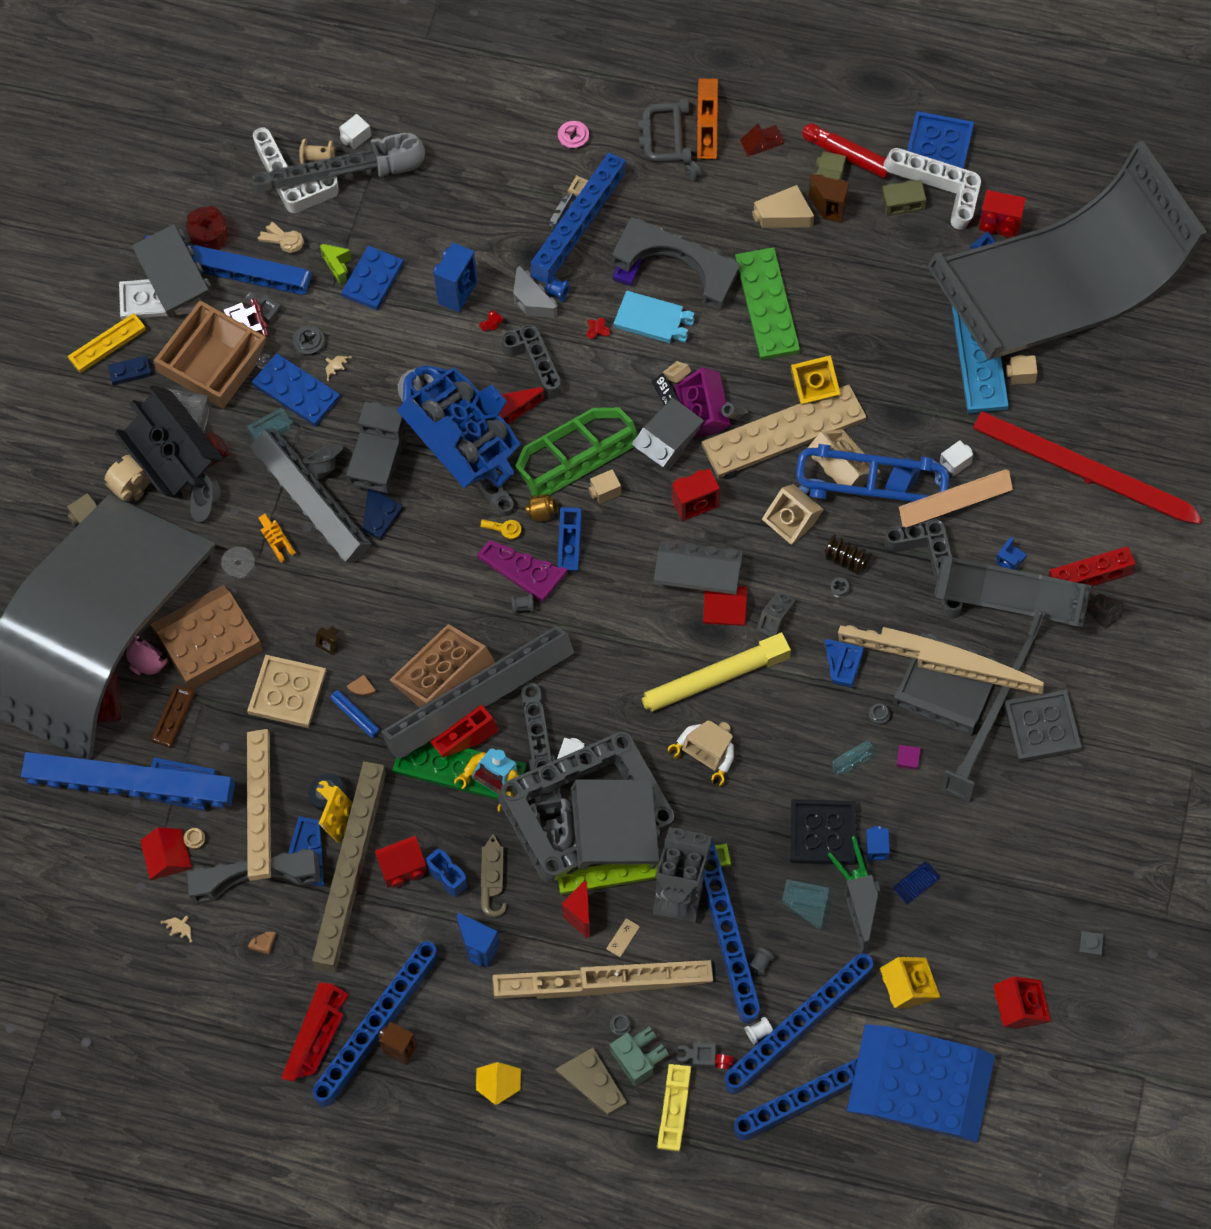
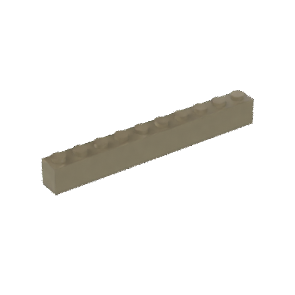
[312,761,386,973]

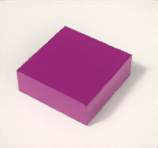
[896,745,920,770]

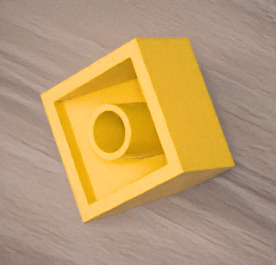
[790,355,841,405]
[880,957,941,1008]

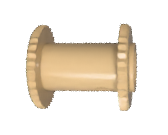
[299,139,335,164]

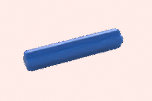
[331,690,380,738]

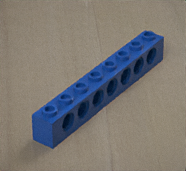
[531,152,626,284]

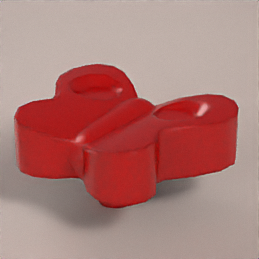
[479,310,503,331]
[586,317,610,339]

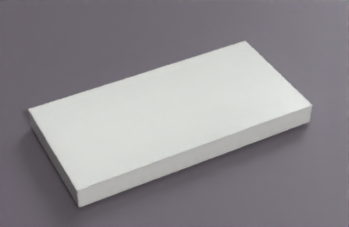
[119,279,200,320]

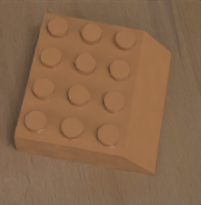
[154,301,266,409]
[150,585,263,690]

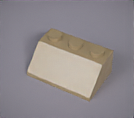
[808,429,881,487]

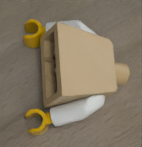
[668,721,734,787]

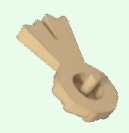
[258,222,304,253]

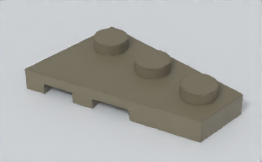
[555,1048,627,1116]

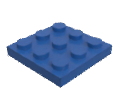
[907,111,974,169]

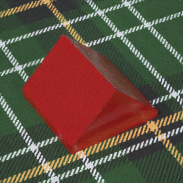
[703,586,747,626]
[140,827,192,881]
[562,882,590,937]

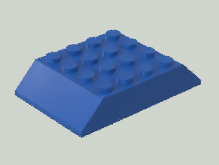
[846,1024,995,1143]

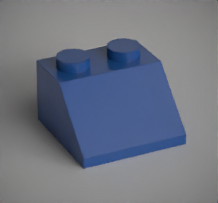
[457,913,500,967]

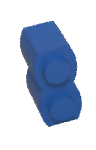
[426,849,467,897]

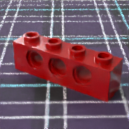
[1048,546,1136,587]

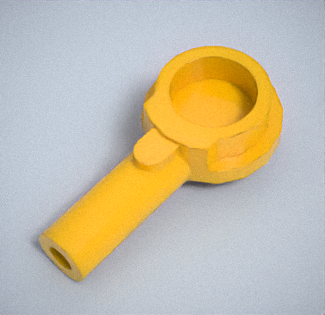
[480,519,521,540]

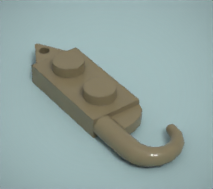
[481,834,507,918]

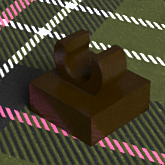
[315,626,339,655]

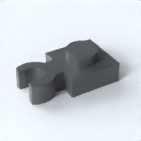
[677,1043,716,1067]

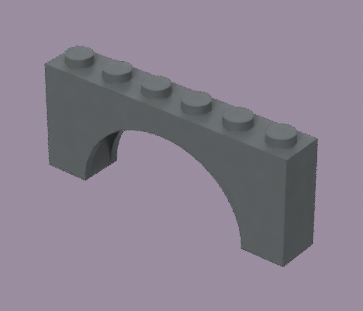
[610,217,740,311]

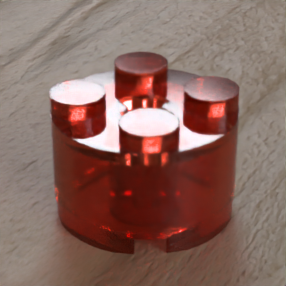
[186,205,229,250]

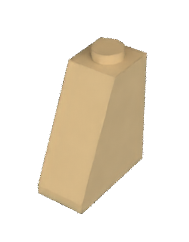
[752,185,814,228]

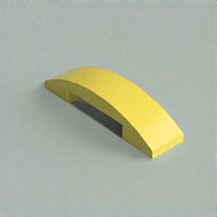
[657,1064,691,1152]

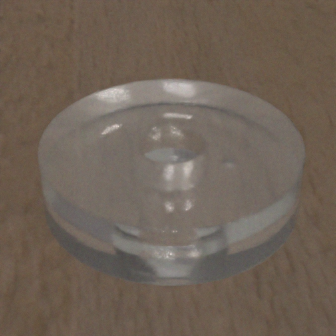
[221,547,255,580]

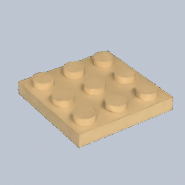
[247,655,327,728]

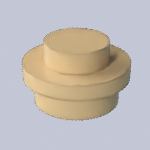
[184,828,205,849]

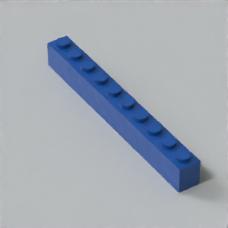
[21,752,235,809]

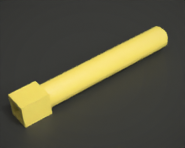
[641,633,791,712]

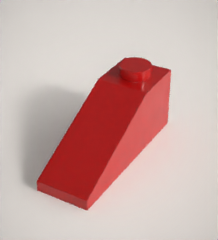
[500,387,545,425]
[431,704,499,757]

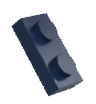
[108,355,152,386]

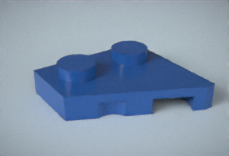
[824,639,865,687]

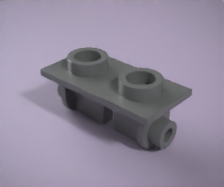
[548,193,576,231]

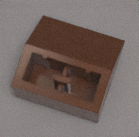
[809,174,849,223]

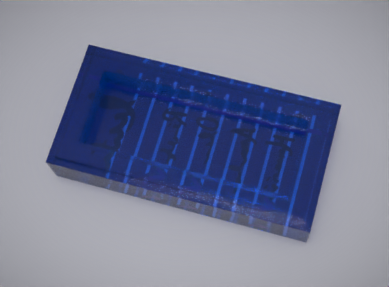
[893,861,940,904]

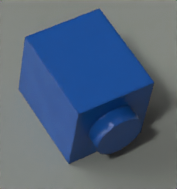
[866,826,890,861]

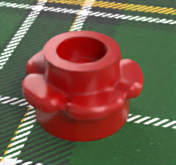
[714,1054,735,1070]

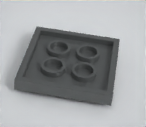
[1004,690,1082,762]

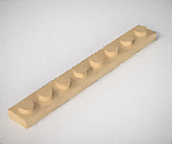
[247,729,271,881]

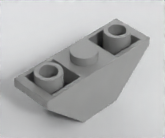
[513,266,558,318]

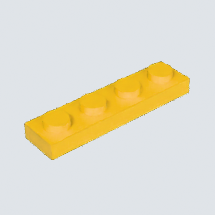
[68,313,146,374]

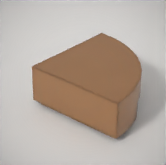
[347,675,376,696]
[248,932,276,955]

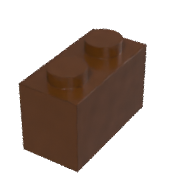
[379,1022,417,1065]

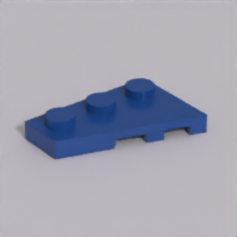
[288,816,324,887]

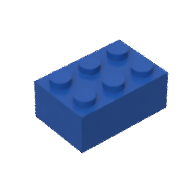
[433,242,478,313]

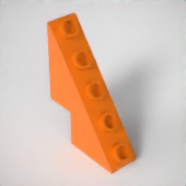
[697,79,718,159]

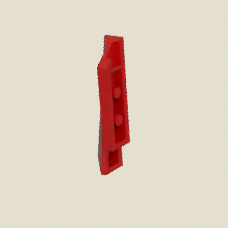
[281,982,349,1082]

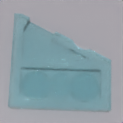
[782,880,829,930]

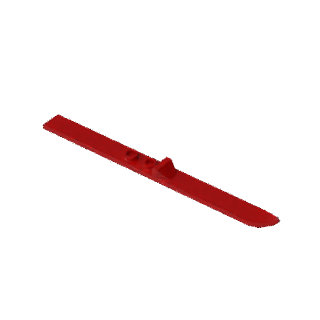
[973,411,1202,524]

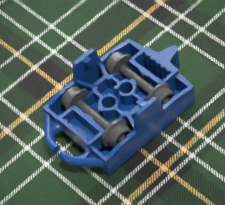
[397,365,521,488]

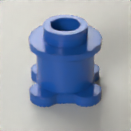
[545,277,571,303]

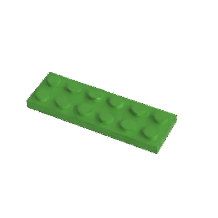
[735,247,800,361]

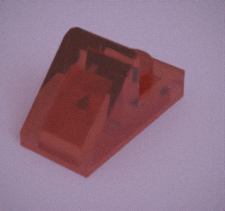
[740,123,784,157]

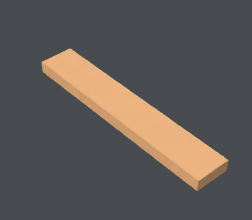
[899,469,1013,527]

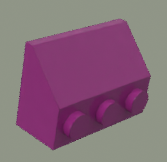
[675,367,730,438]

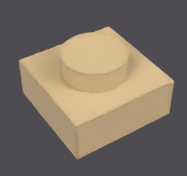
[662,361,691,383]

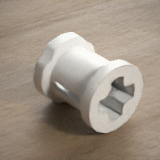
[745,1017,773,1045]

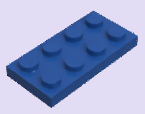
[252,353,340,427]

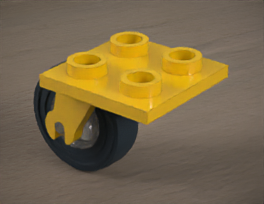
[308,773,353,843]

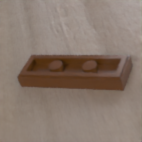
[151,684,196,748]

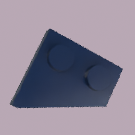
[363,489,403,541]

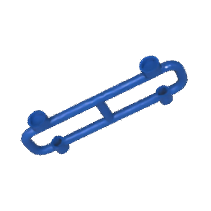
[796,444,949,502]

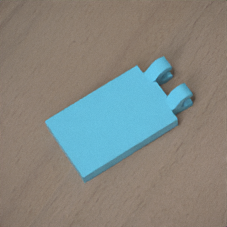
[613,291,695,343]

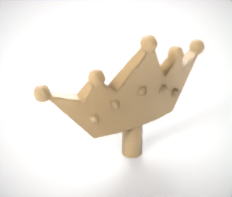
[326,356,352,381]
[161,916,192,942]

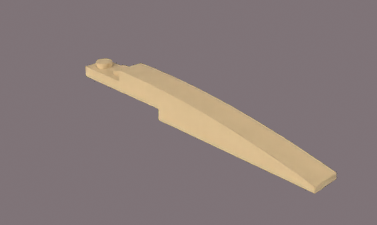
[838,625,1044,695]
[492,960,713,999]

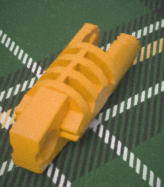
[259,514,296,563]

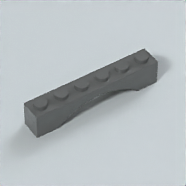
[187,849,320,904]

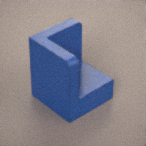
[996,537,1026,570]

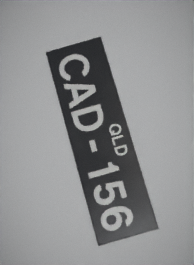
[652,373,679,406]

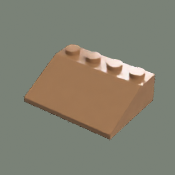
[390,624,495,708]

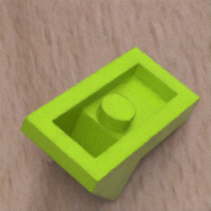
[320,244,352,285]

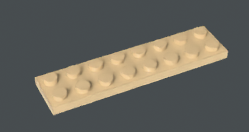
[702,385,867,479]

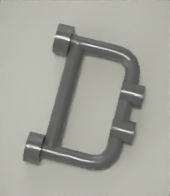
[638,98,691,164]

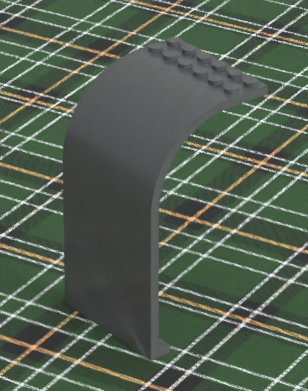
[927,141,1207,360]
[0,495,215,760]

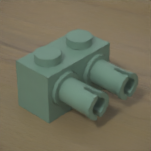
[609,1026,669,1087]

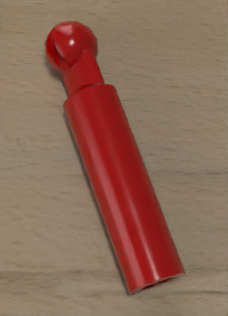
[802,123,890,179]

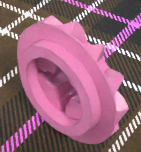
[558,121,589,150]

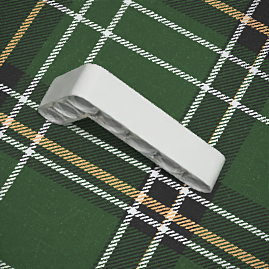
[253,128,339,213]
[884,148,981,230]

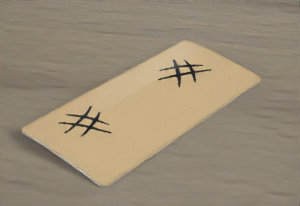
[606,919,640,957]

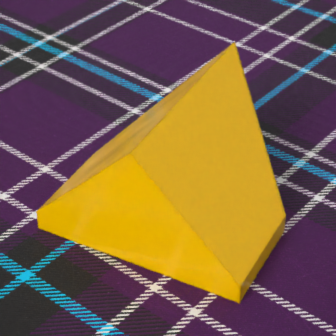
[476,1062,521,1105]

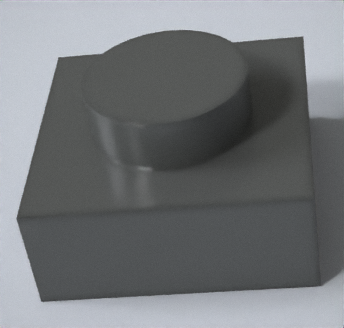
[1079,931,1103,957]

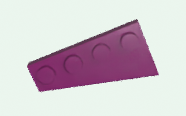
[477,540,568,603]

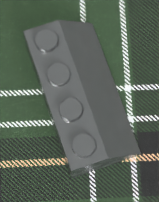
[653,540,743,595]

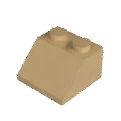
[762,484,824,545]

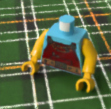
[454,749,519,815]

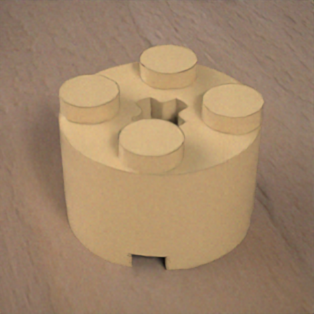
[105,454,151,502]

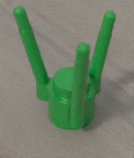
[828,836,869,881]

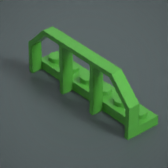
[515,408,638,496]

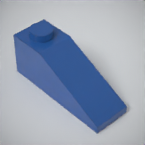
[557,506,583,570]

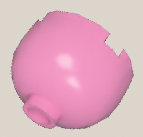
[126,636,169,675]

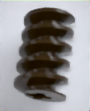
[825,534,871,575]

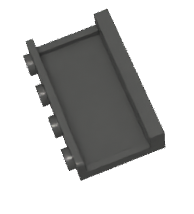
[132,224,212,318]

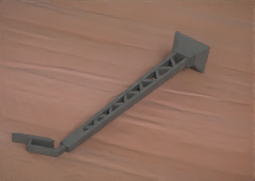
[940,608,1046,802]

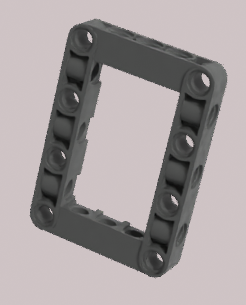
[497,732,674,883]

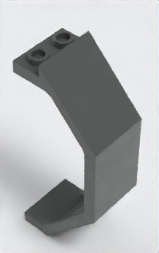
[934,555,1091,627]

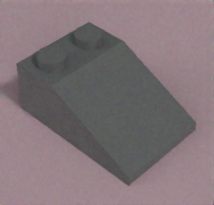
[632,397,705,471]
[845,875,880,954]

